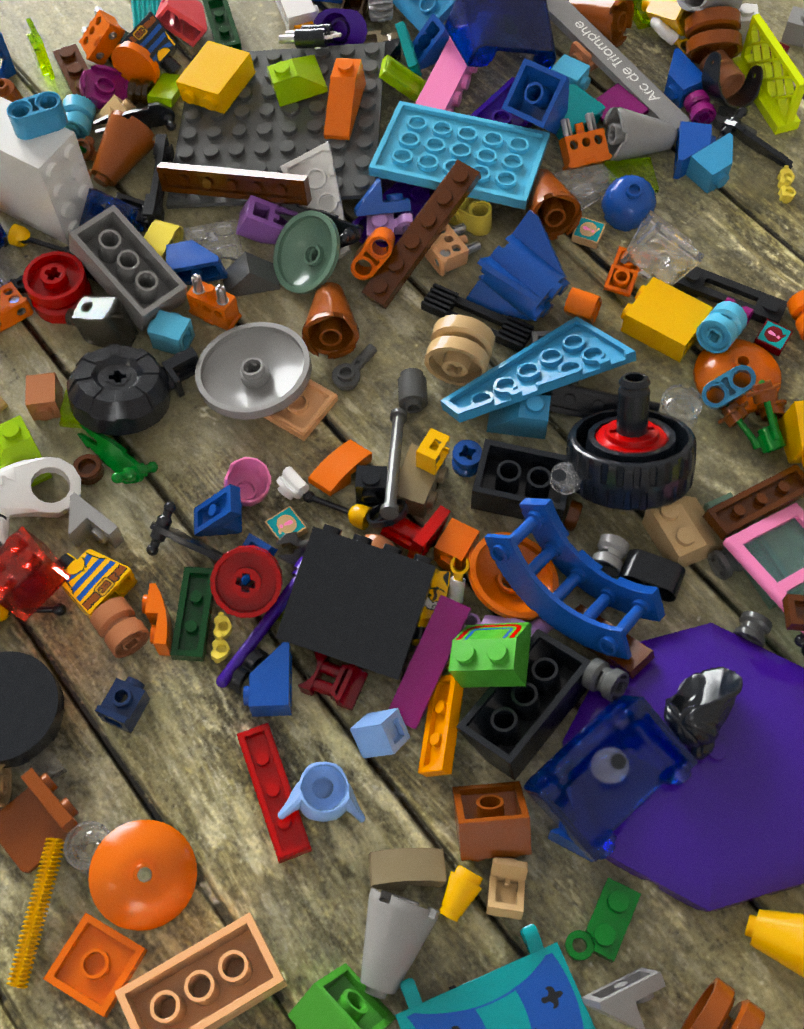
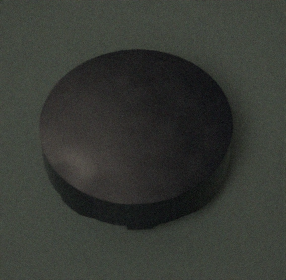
[67,344,170,436]
[0,651,65,768]

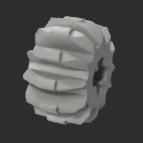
[368,0,393,23]

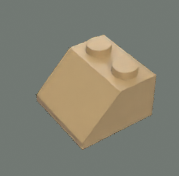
[642,496,724,568]

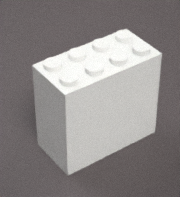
[0,97,101,245]

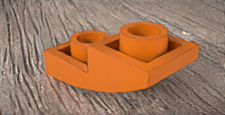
[603,246,646,297]
[308,439,372,496]
[142,583,173,656]

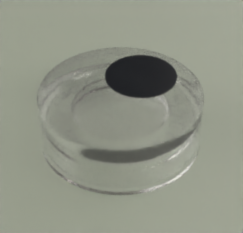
[550,462,581,495]
[591,747,629,784]

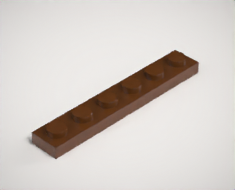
[362,160,481,309]
[156,162,312,206]

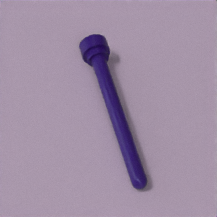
[216,557,303,688]

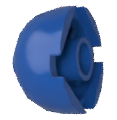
[601,175,656,232]

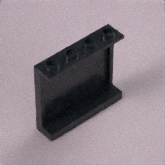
[276,524,439,680]

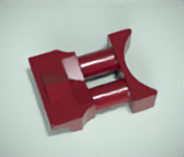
[298,651,368,711]

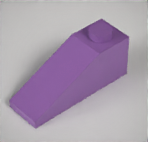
[236,195,299,244]

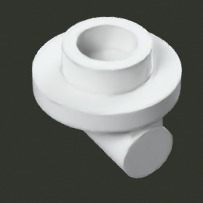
[276,466,309,500]

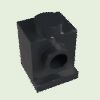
[355,465,387,508]

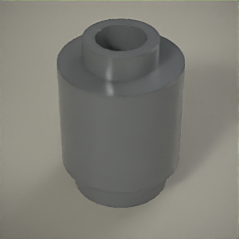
[398,368,428,413]

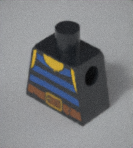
[121,11,182,74]

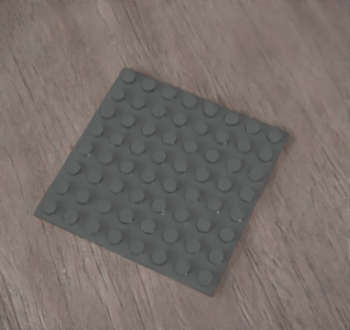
[166,42,386,209]

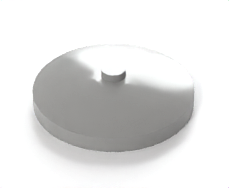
[195,322,312,420]

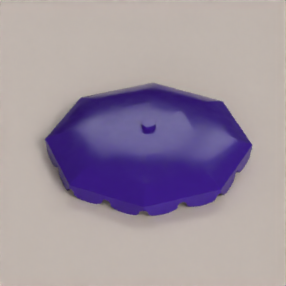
[562,623,804,912]

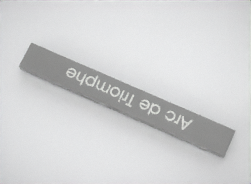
[538,0,691,133]

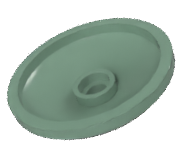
[273,210,340,294]

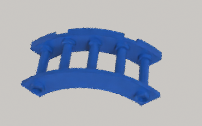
[484,498,666,660]

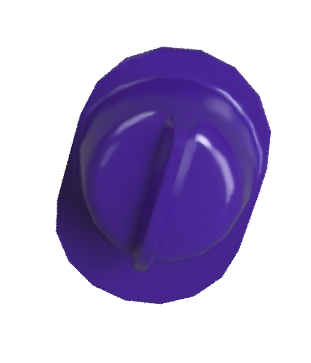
[313,8,368,46]

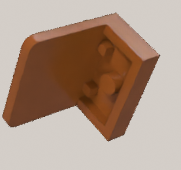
[0,767,83,873]

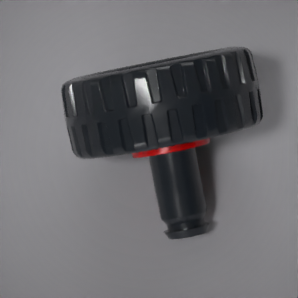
[566,372,697,510]

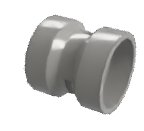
[592,533,630,577]

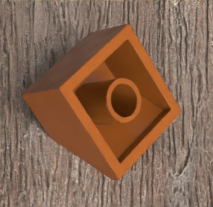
[452,781,532,862]

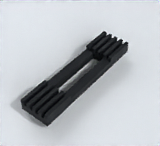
[142,134,174,230]
[672,262,787,324]
[421,283,534,352]

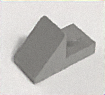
[68,492,124,549]
[581,967,666,1029]

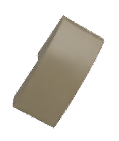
[368,848,447,891]

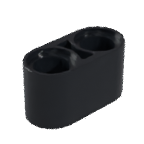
[619,549,686,602]

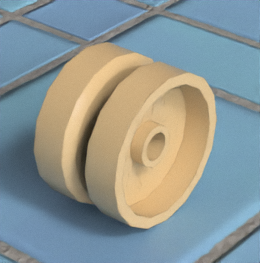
[425,314,495,386]

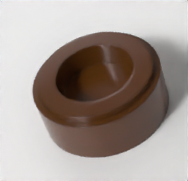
[73,454,105,485]
[563,499,583,532]

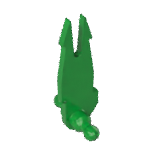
[77,424,158,484]

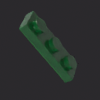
[202,0,242,50]
[170,567,214,662]

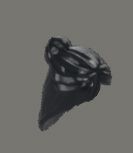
[664,667,743,760]

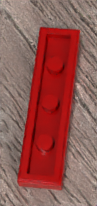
[237,723,312,864]

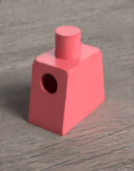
[155,0,207,47]

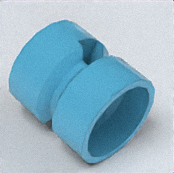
[62,94,96,139]
[696,301,748,353]

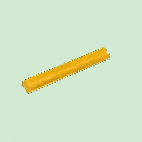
[6,837,66,989]

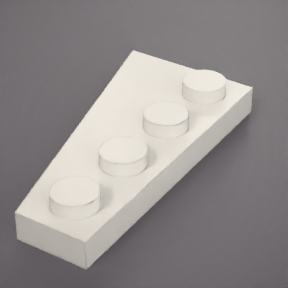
[280,141,352,259]

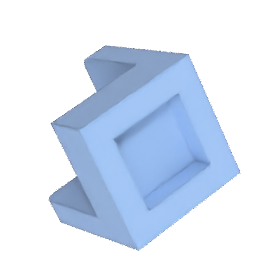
[350,708,411,758]

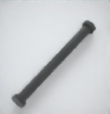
[380,408,408,520]

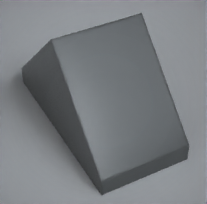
[223,251,280,297]

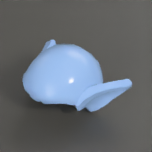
[278,762,365,823]

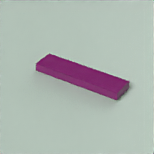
[389,595,472,730]

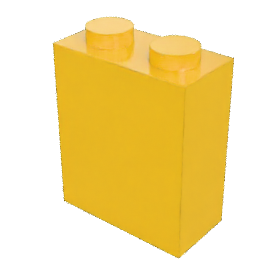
[176,41,256,114]
[621,277,713,363]

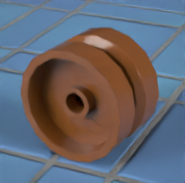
[684,6,743,64]
[681,977,765,1029]

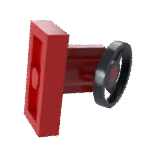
[366,499,451,559]

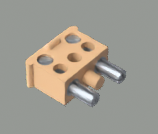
[425,223,481,276]

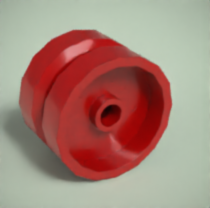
[22,251,94,324]
[210,545,283,618]

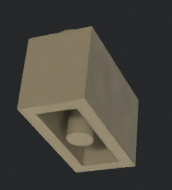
[397,443,449,519]

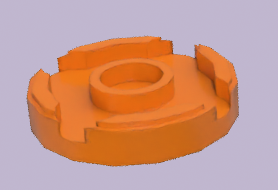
[111,41,160,85]

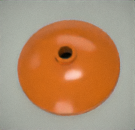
[693,339,782,413]
[468,532,559,621]
[88,820,197,931]

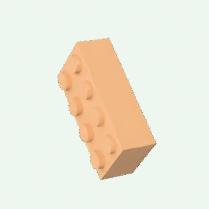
[115,913,288,1029]

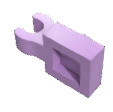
[367,213,413,242]

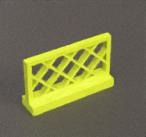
[732,14,804,135]

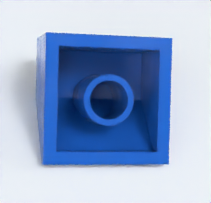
[501,58,569,135]

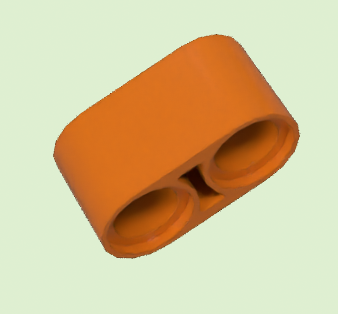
[351,227,395,280]
[564,287,602,324]

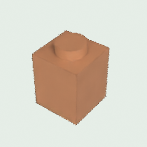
[25,372,63,421]

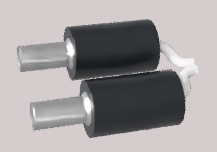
[279,23,342,49]

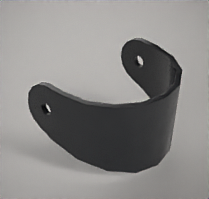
[701,51,763,109]

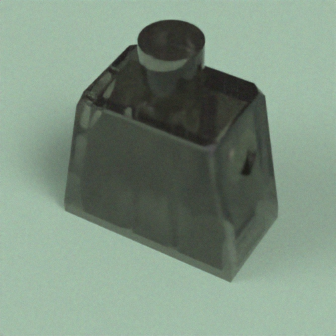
[65,296,139,348]

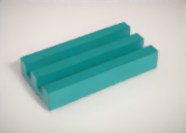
[395,21,422,77]

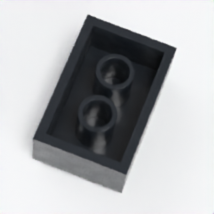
[471,439,572,522]

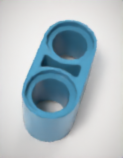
[6,91,68,140]
[702,365,756,410]

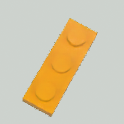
[418,674,464,777]

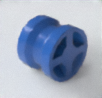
[452,440,482,477]

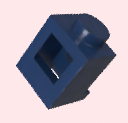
[95,677,150,734]

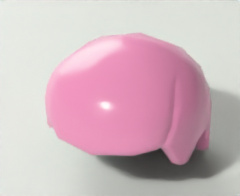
[224,457,271,507]

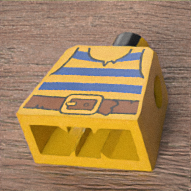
[56,549,137,619]

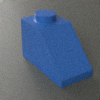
[664,48,703,109]
[673,121,716,179]
[166,240,228,286]
[243,642,292,717]

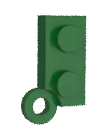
[564,878,641,963]

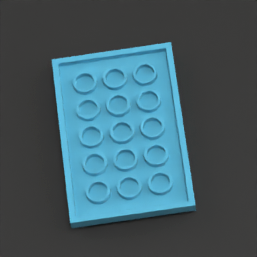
[369,101,550,210]

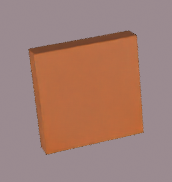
[43,913,148,1018]

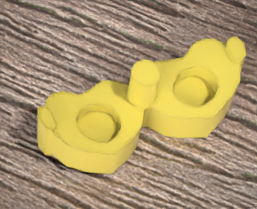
[777,165,797,204]
[211,612,232,663]

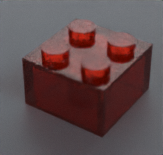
[0,526,71,622]

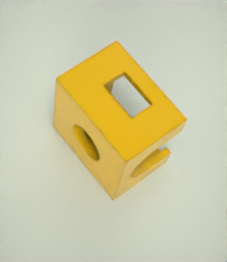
[416,428,450,475]

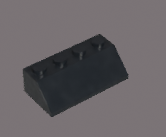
[456,629,591,781]

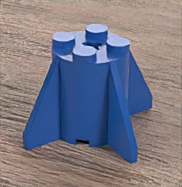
[466,210,570,322]

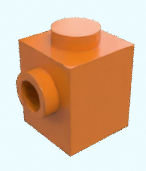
[434,518,480,571]

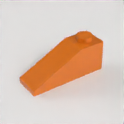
[324,58,366,140]

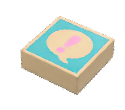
[571,217,606,249]
[264,506,308,548]

